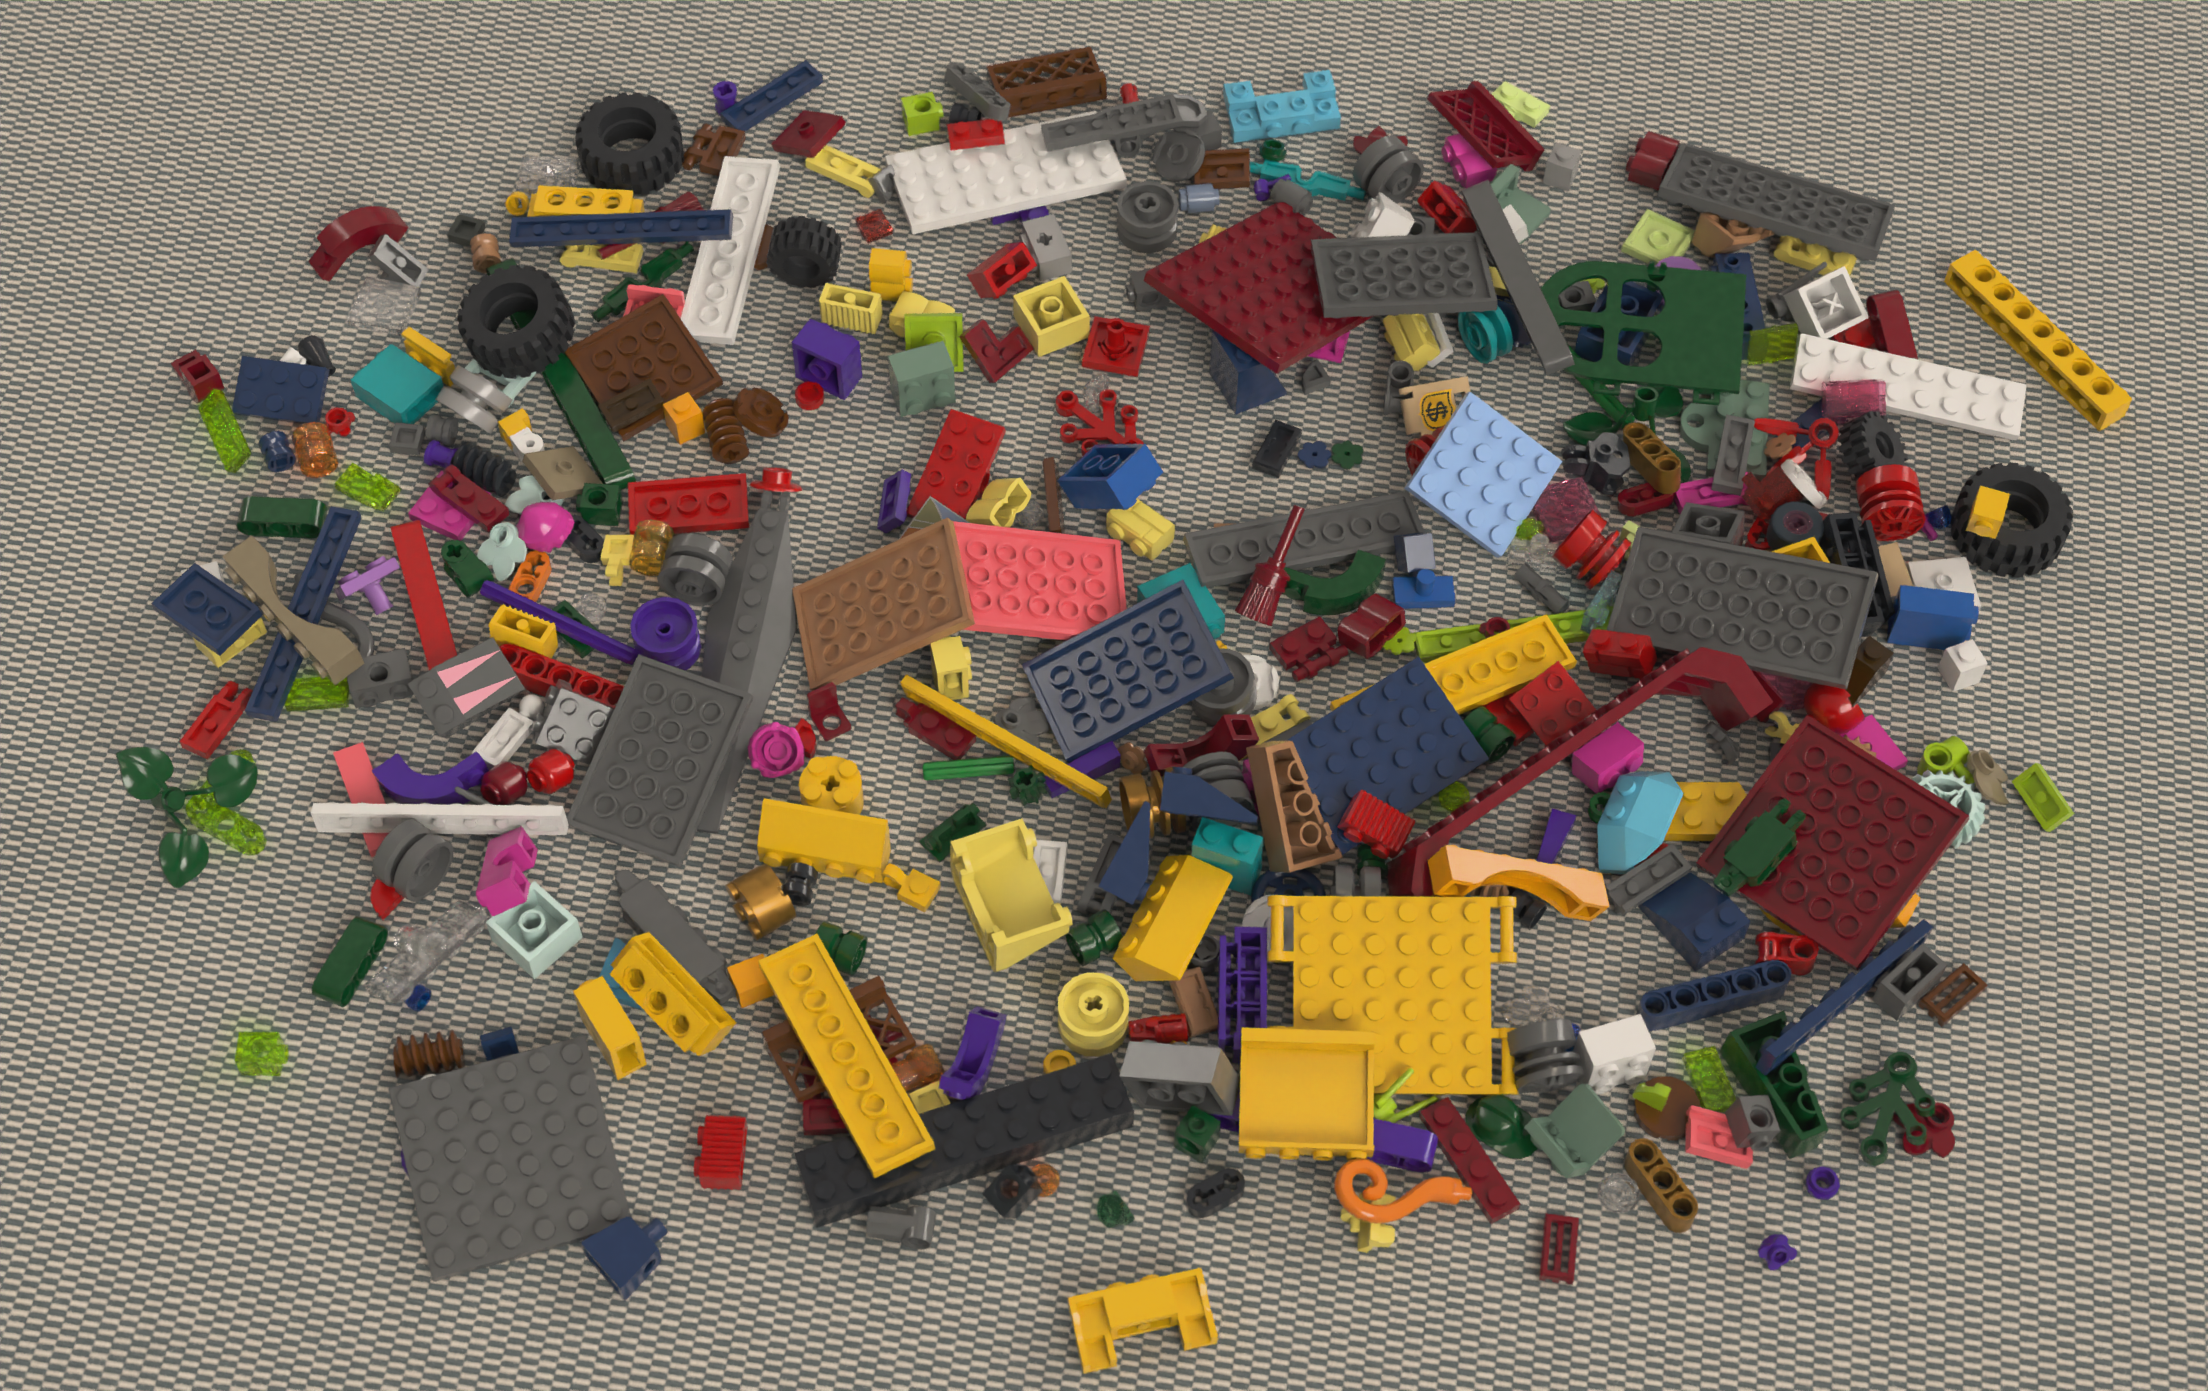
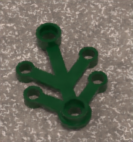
[1840,1052,1935,1166]

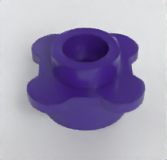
[1758,1234,1797,1271]

